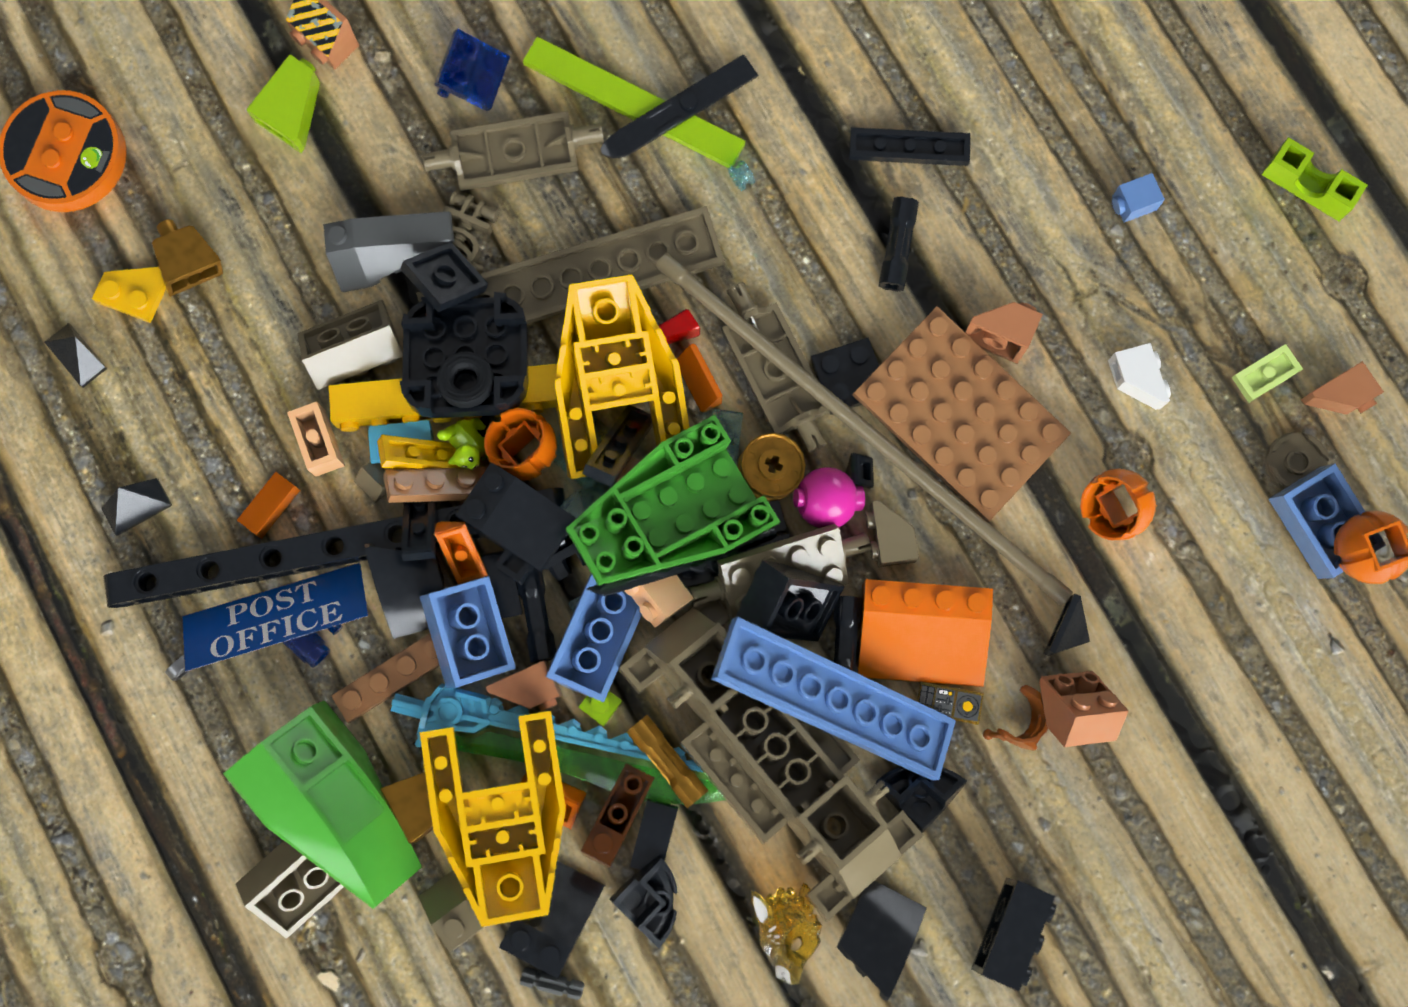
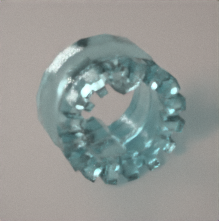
[728,160,755,191]

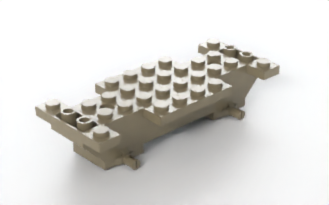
[618,599,924,921]

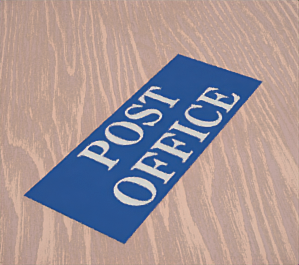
[182,563,368,672]

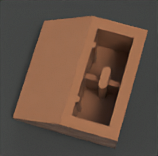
[1039,671,1129,747]

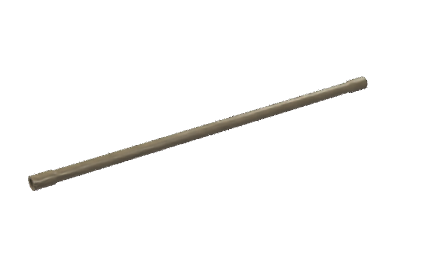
[655,253,1073,606]

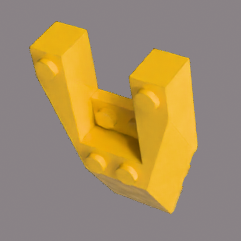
[554,275,690,479]
[419,711,566,927]

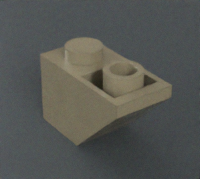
[865,500,919,567]

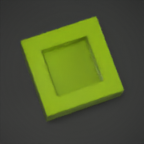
[578,691,623,727]

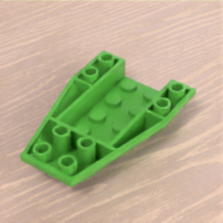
[566,415,780,586]
[223,700,422,909]

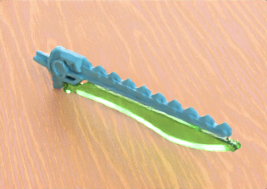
[391,683,725,804]

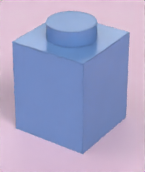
[1112,173,1165,223]

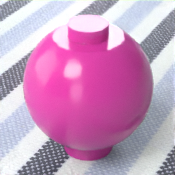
[793,467,865,528]

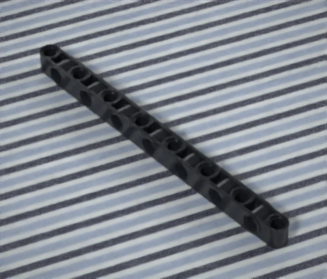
[103,487,568,608]

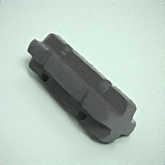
[520,967,584,1000]

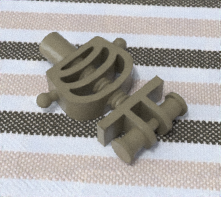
[443,190,500,274]

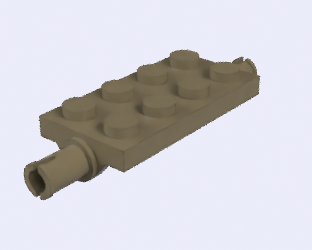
[422,111,604,191]
[722,282,830,453]
[688,524,871,620]

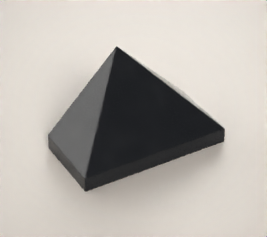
[45,323,107,388]
[101,478,172,536]
[1043,594,1090,656]

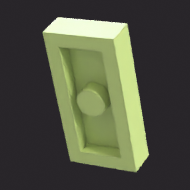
[1232,344,1303,403]

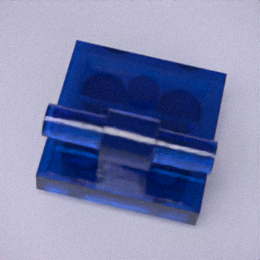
[434,28,510,112]

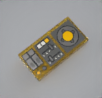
[917,682,984,725]

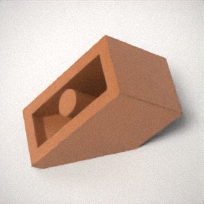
[1301,361,1384,415]
[486,660,563,712]

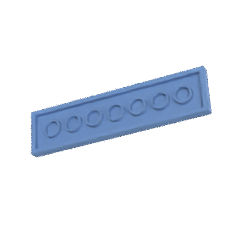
[712,617,956,781]

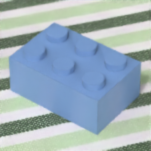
[1268,463,1386,579]
[419,576,516,688]

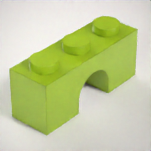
[1261,137,1368,222]

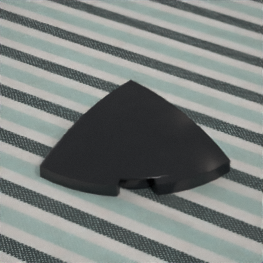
[875,766,967,833]
[609,856,678,948]

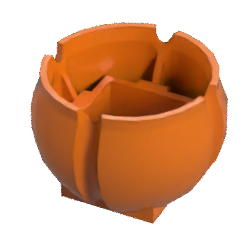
[484,408,557,481]
[1080,468,1157,540]
[1334,511,1408,584]

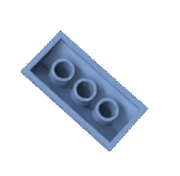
[545,574,642,702]

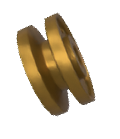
[737,433,806,502]

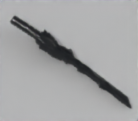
[587,527,777,596]

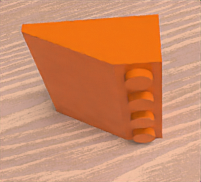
[858,579,993,687]

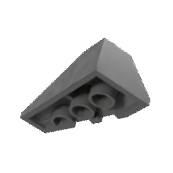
[323,211,454,292]

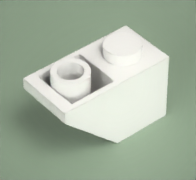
[1108,343,1171,410]

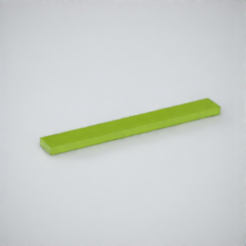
[523,37,745,169]

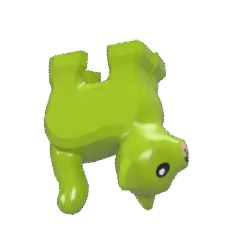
[437,418,488,470]

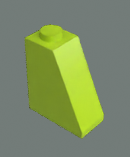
[246,54,320,153]

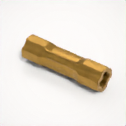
[627,715,708,808]

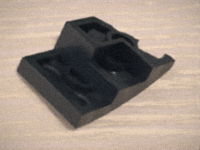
[364,543,445,639]
[837,881,927,1002]

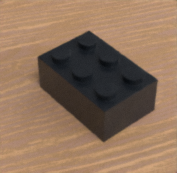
[971,877,1056,992]

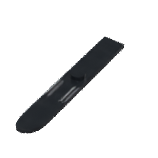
[600,54,758,159]

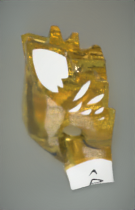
[751,883,822,985]

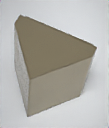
[354,462,386,503]

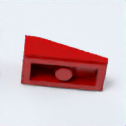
[658,309,700,344]

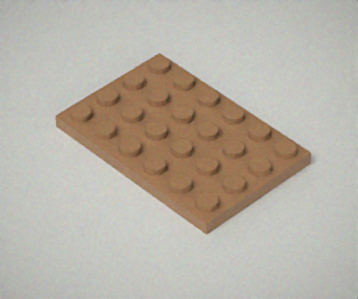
[852,306,1071,522]

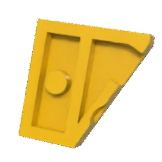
[92,267,166,323]

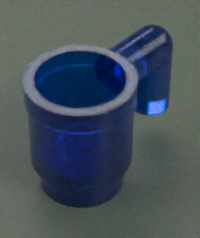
[283,624,343,668]

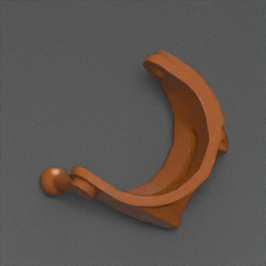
[983,685,1048,751]

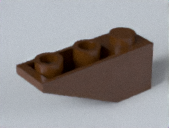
[581,763,654,869]

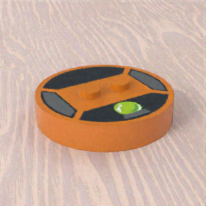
[0,90,127,212]

